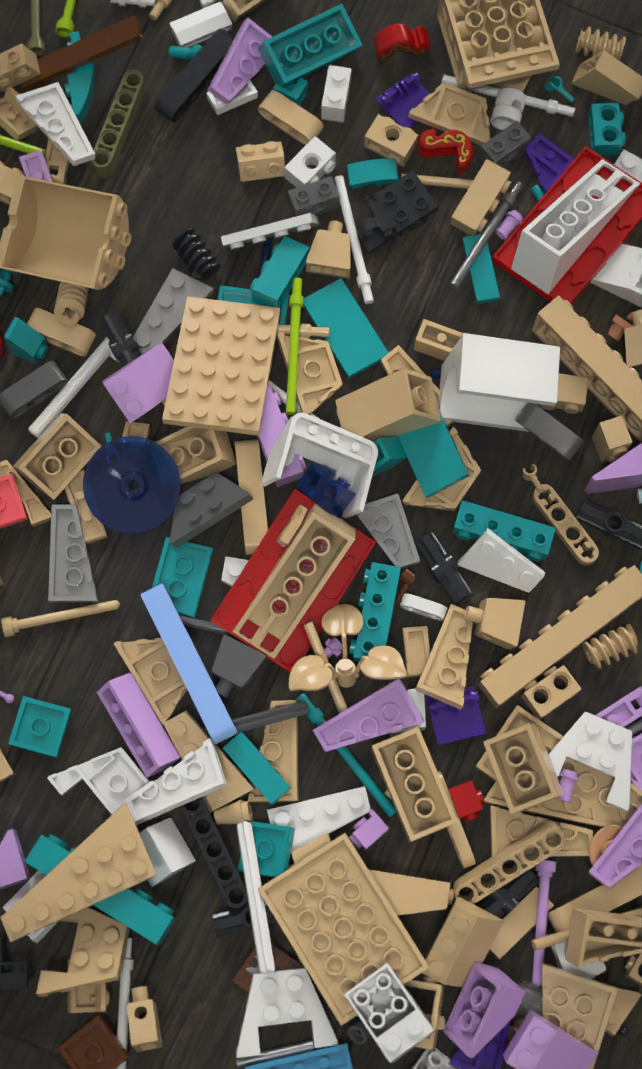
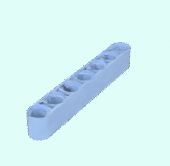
[140,583,238,745]

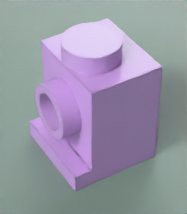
[349,809,389,850]

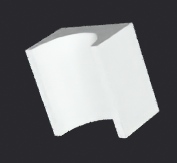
[438,333,560,432]

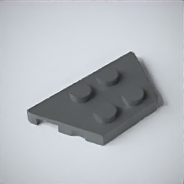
[170,472,253,548]

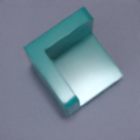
[273,77,308,106]

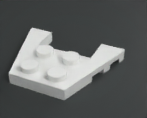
[548,712,632,811]
[48,748,149,815]
[236,967,338,1058]

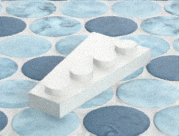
[267,786,371,852]

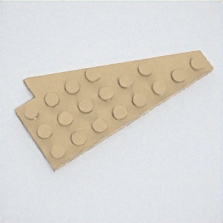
[475,705,642,828]

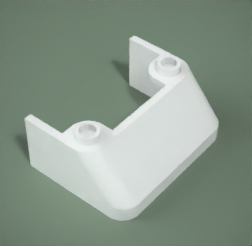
[261,413,378,518]

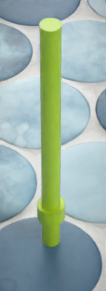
[286,278,304,415]

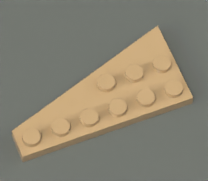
[0,803,157,942]

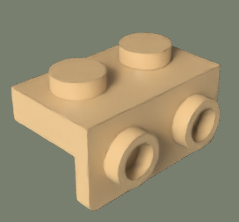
[0,87,38,141]
[236,141,285,182]
[68,959,109,1013]

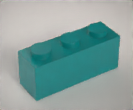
[250,236,310,308]

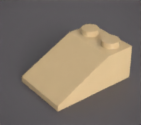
[150,427,237,488]

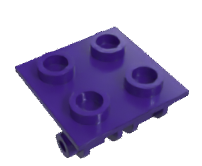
[376,72,429,128]
[426,685,486,745]

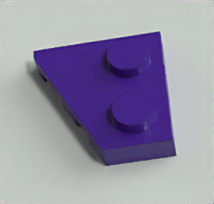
[524,133,574,193]
[448,1024,510,1069]

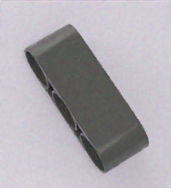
[0,361,68,419]
[515,403,585,461]

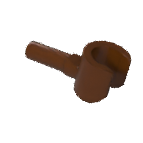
[395,569,415,604]

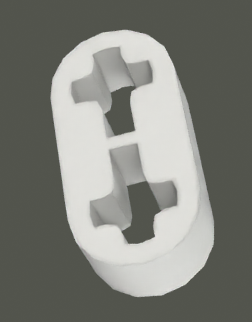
[400,594,447,621]

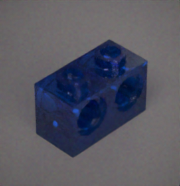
[296,463,356,517]

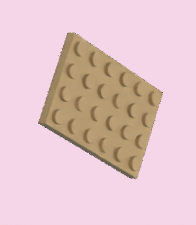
[162,297,280,436]
[258,833,430,1025]

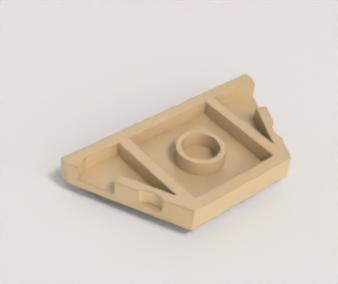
[408,82,491,146]
[276,332,342,415]
[402,427,481,511]
[114,638,187,725]

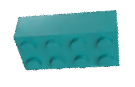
[258,4,362,88]

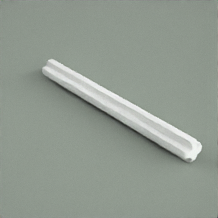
[28,337,111,438]
[237,822,275,974]

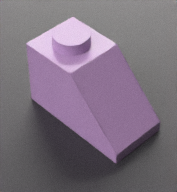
[0,829,31,890]

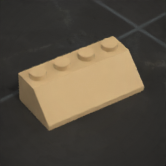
[371,727,458,843]

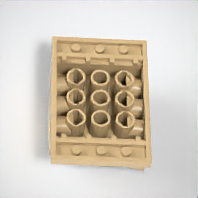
[437,0,560,90]

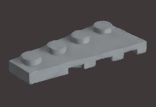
[133,268,214,355]
[48,505,99,602]

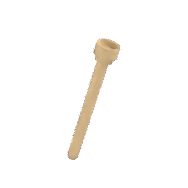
[1,600,120,637]

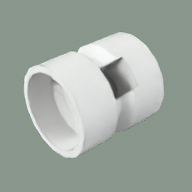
[490,88,526,131]

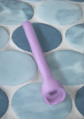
[532,860,556,987]

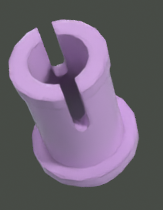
[494,210,523,240]
[556,769,579,803]

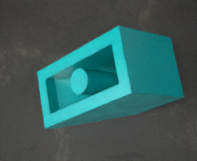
[4,317,48,365]
[372,436,407,476]

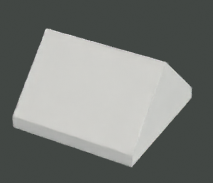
[140,817,196,888]

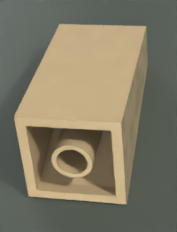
[335,368,441,442]

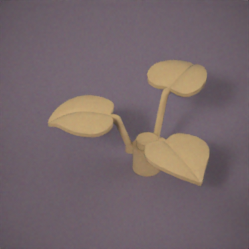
[289,604,407,691]

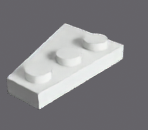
[457,528,545,593]

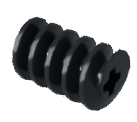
[172,228,221,280]

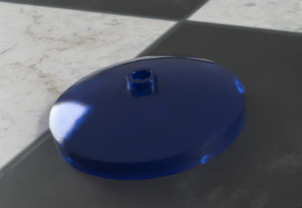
[83,436,181,533]

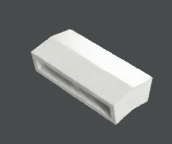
[170,2,232,48]

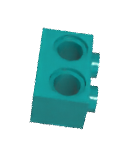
[588,103,626,156]

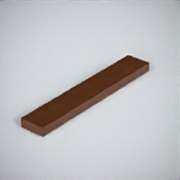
[20,15,143,91]

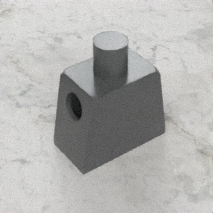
[211,634,267,698]

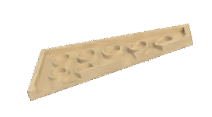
[541,963,618,1069]

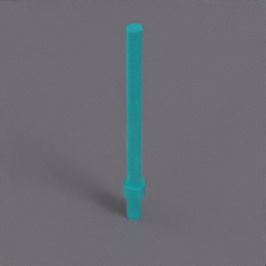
[297,693,396,817]

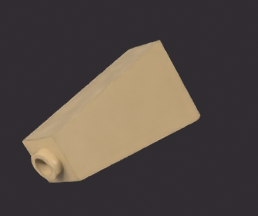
[369,870,454,916]

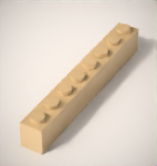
[478,565,642,709]

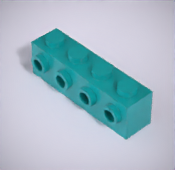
[452,500,556,562]
[349,562,401,662]

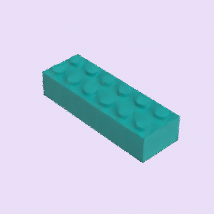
[24,834,177,946]

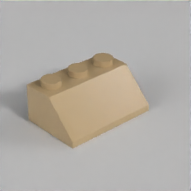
[13,413,102,500]
[422,896,504,987]

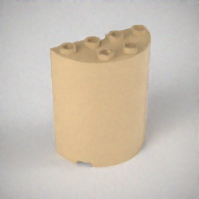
[0,175,131,290]

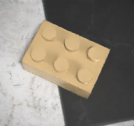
[483,723,564,814]

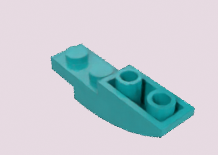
[65,31,95,125]

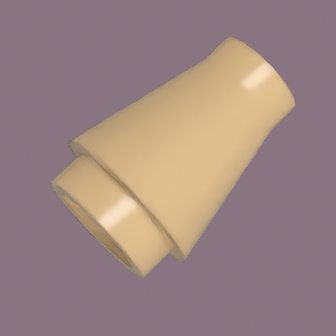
[214,799,253,825]

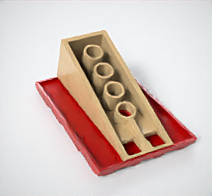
[210,488,376,672]

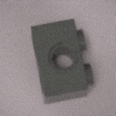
[478,121,531,168]
[288,176,340,217]

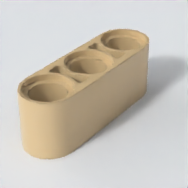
[258,90,324,145]
[27,308,96,357]

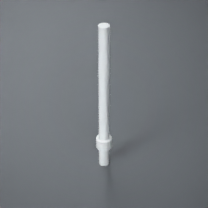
[442,75,575,117]
[334,175,374,304]
[117,938,134,1069]

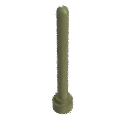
[27,0,45,57]

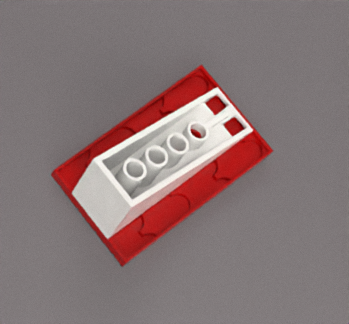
[492,146,642,305]

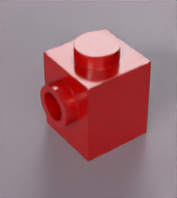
[448,781,485,822]

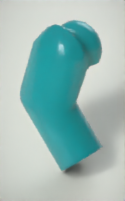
[169,44,202,60]

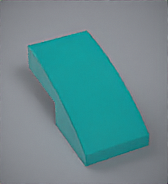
[347,158,399,189]

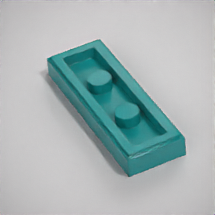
[462,234,500,304]
[223,731,291,805]

